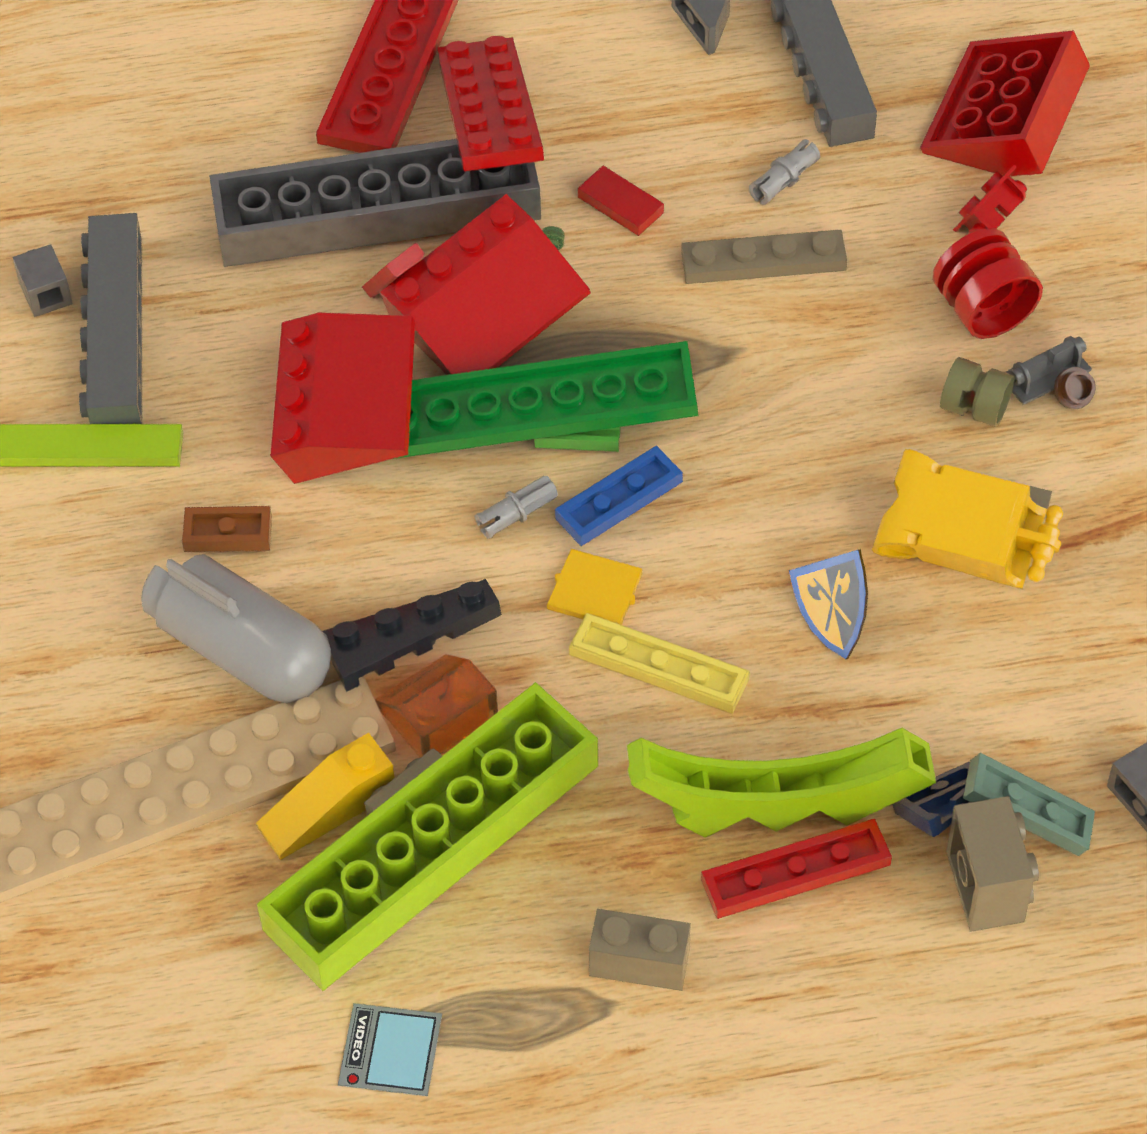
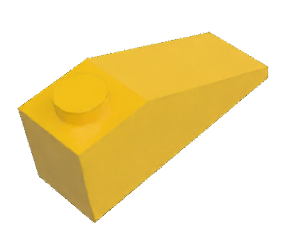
[256,732,395,860]

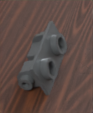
[1005,336,1092,405]

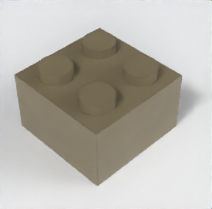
[946,796,1039,932]

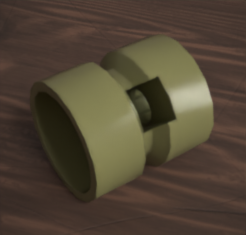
[940,357,1015,427]

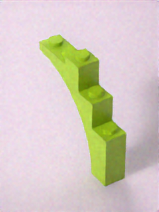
[627,727,936,838]

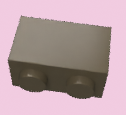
[589,909,691,991]

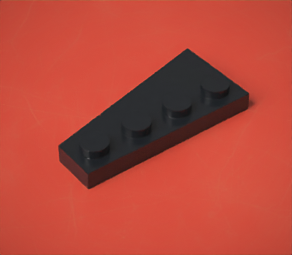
[323,579,502,692]

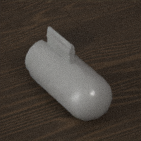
[141,554,331,704]

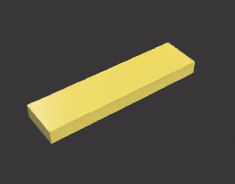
[569,613,750,714]

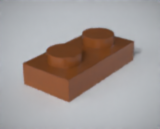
[182,506,272,552]

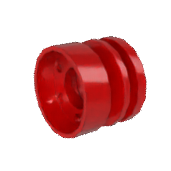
[932,228,1043,339]

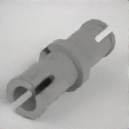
[749,139,820,205]

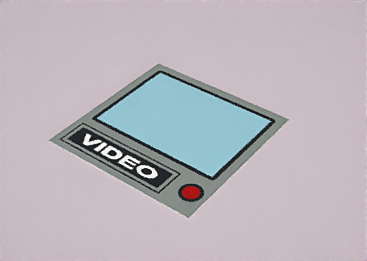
[338,1003,442,1096]

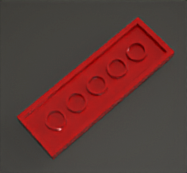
[316,0,459,153]
[437,36,544,171]

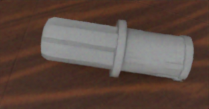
[474,476,558,539]

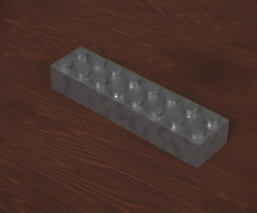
[209,139,541,267]

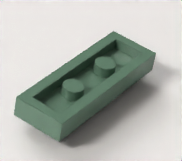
[963,753,1095,856]

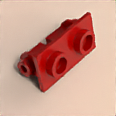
[953,165,1027,234]

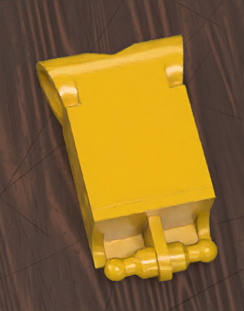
[872,449,1063,589]

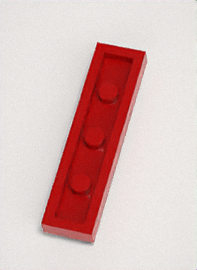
[701,818,892,919]

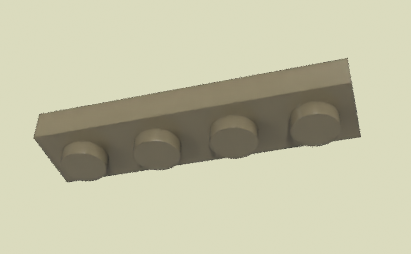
[681,230,847,284]

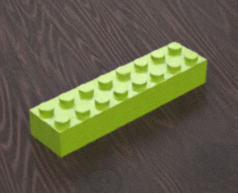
[257,682,598,991]

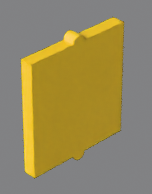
[547,549,642,625]

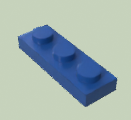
[555,445,683,547]

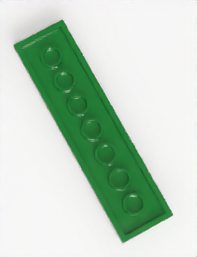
[394,341,699,459]

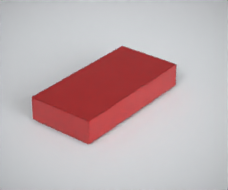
[577,165,664,236]
[362,243,425,298]

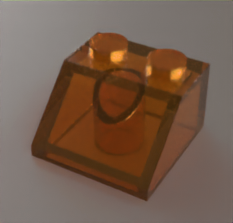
[375,654,498,758]

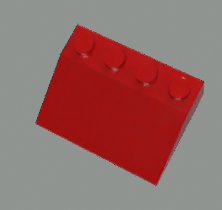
[920,30,1090,176]
[380,194,591,375]
[270,312,415,484]

